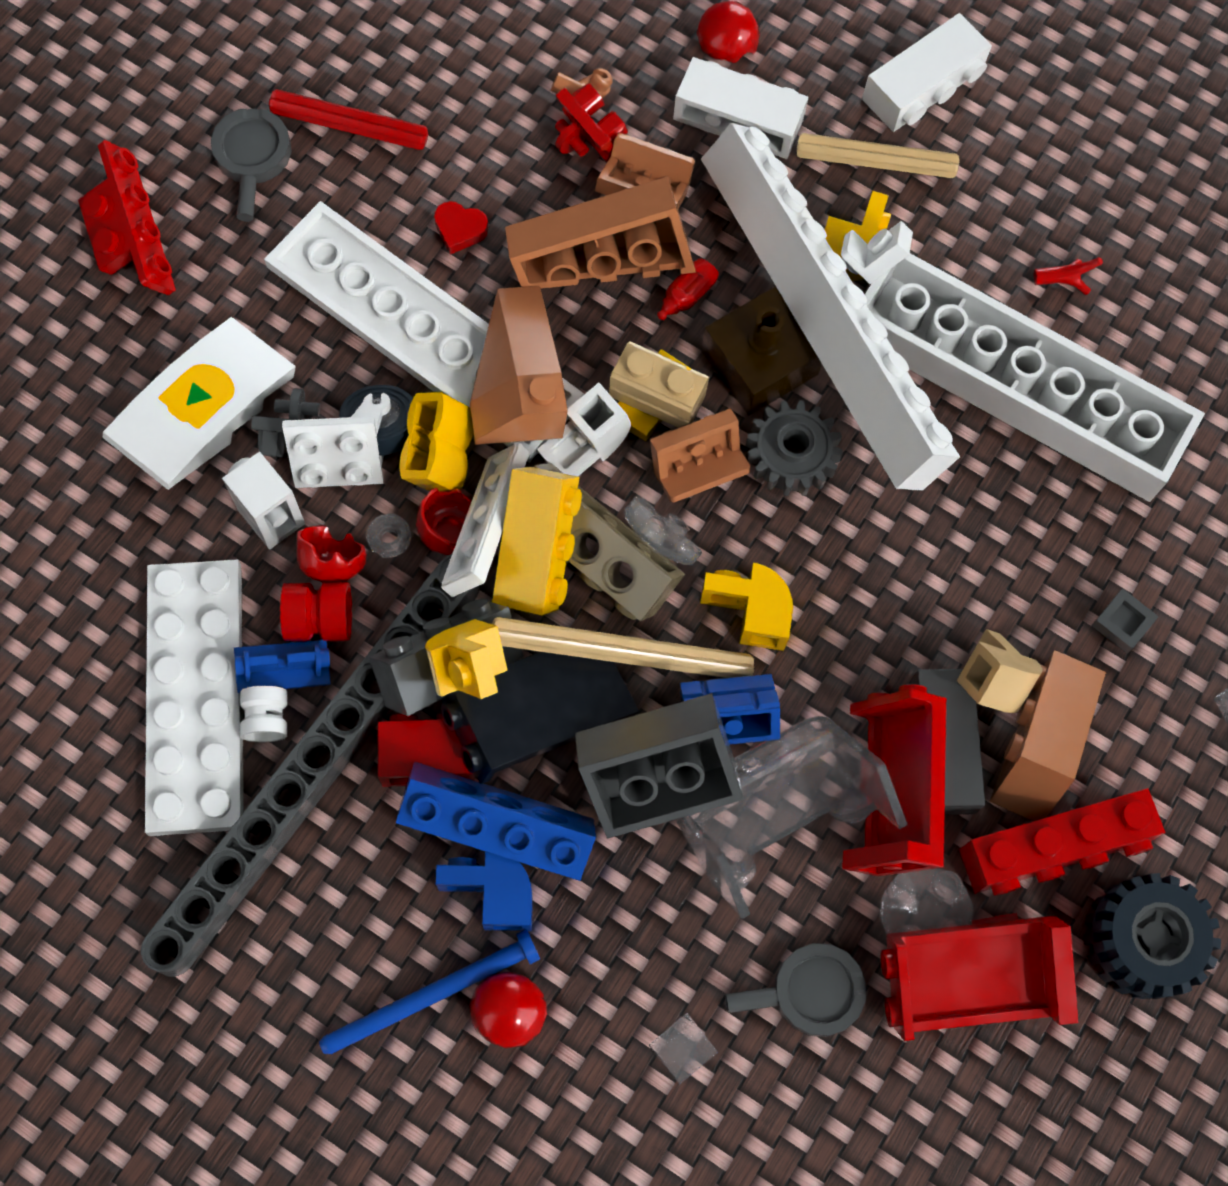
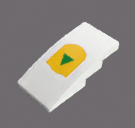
[103,317,296,490]

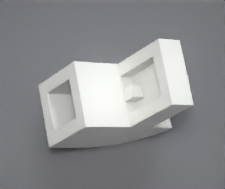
[537,382,631,476]

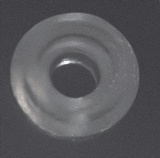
[366,514,411,558]

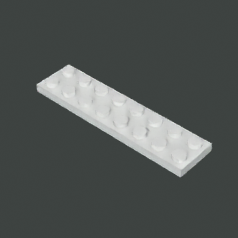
[264,201,584,463]

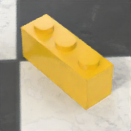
[492,467,582,615]

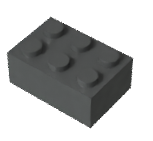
[575,693,744,839]

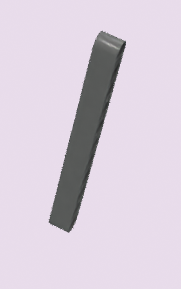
[141,554,480,977]

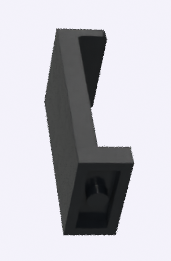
[441,631,639,784]

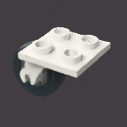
[282,385,413,488]

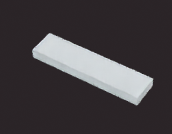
[441,443,530,597]

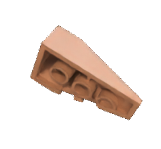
[470,286,568,445]

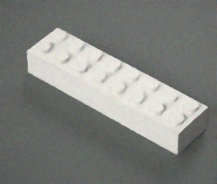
[865,253,1205,502]

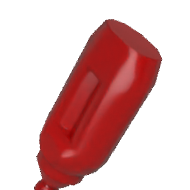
[657,258,719,320]

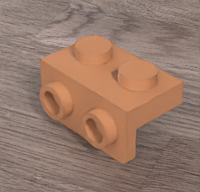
[595,133,695,209]
[650,408,750,503]

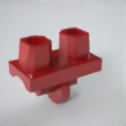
[555,83,628,163]

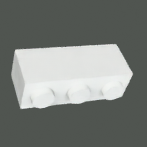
[862,13,992,132]
[673,57,808,159]

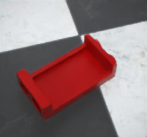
[842,684,947,876]
[880,916,1079,1041]

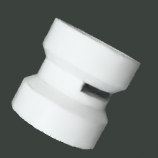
[240,686,287,742]

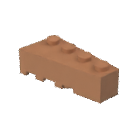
[505,176,696,289]

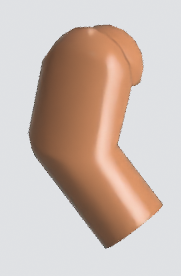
[550,68,613,98]

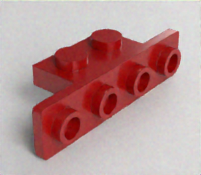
[78,140,176,295]

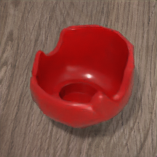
[696,1,760,63]
[416,488,472,555]
[297,525,366,583]
[469,972,547,1048]

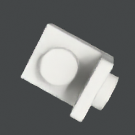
[841,221,913,284]

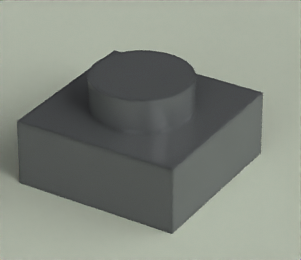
[1091,588,1159,654]

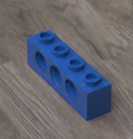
[396,762,596,881]

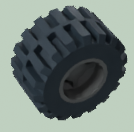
[1083,873,1221,999]

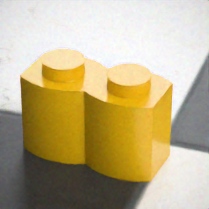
[399,392,473,492]

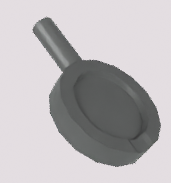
[211,109,292,222]
[725,943,866,1037]

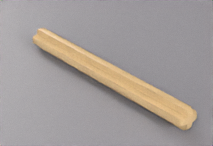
[491,617,754,678]

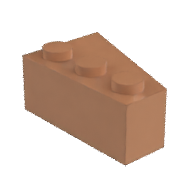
[989,650,1106,821]

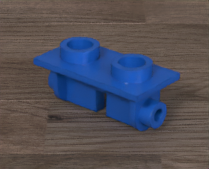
[234,640,331,693]

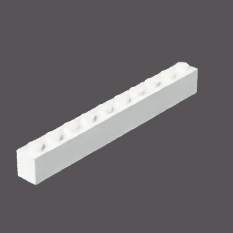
[701,123,960,490]

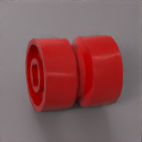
[280,582,353,641]

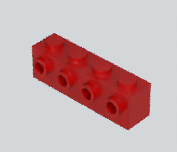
[959,788,1166,896]

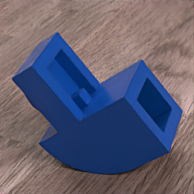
[436,851,533,931]

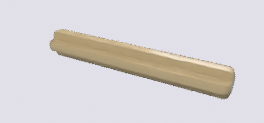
[797,133,959,178]

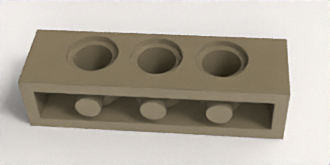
[534,463,685,621]

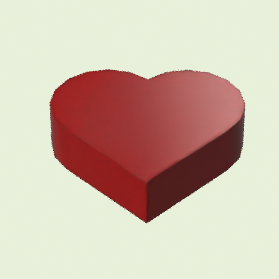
[434,201,489,255]

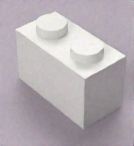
[222,451,305,550]

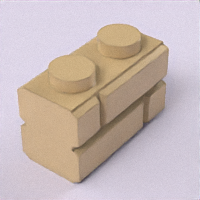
[609,341,709,428]

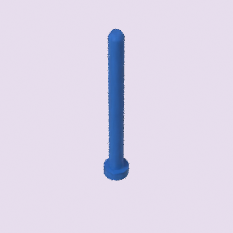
[319,929,541,1054]

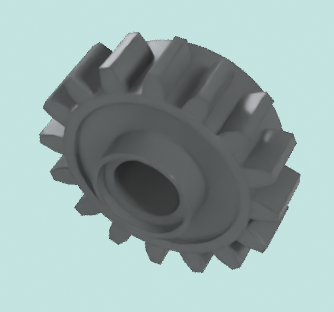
[745,400,843,496]

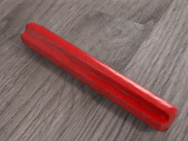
[269,89,428,150]

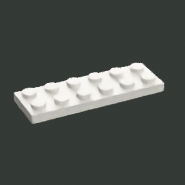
[145,559,244,836]

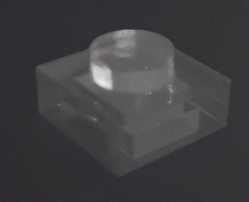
[648,1013,718,1085]

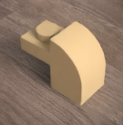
[957,629,1043,713]

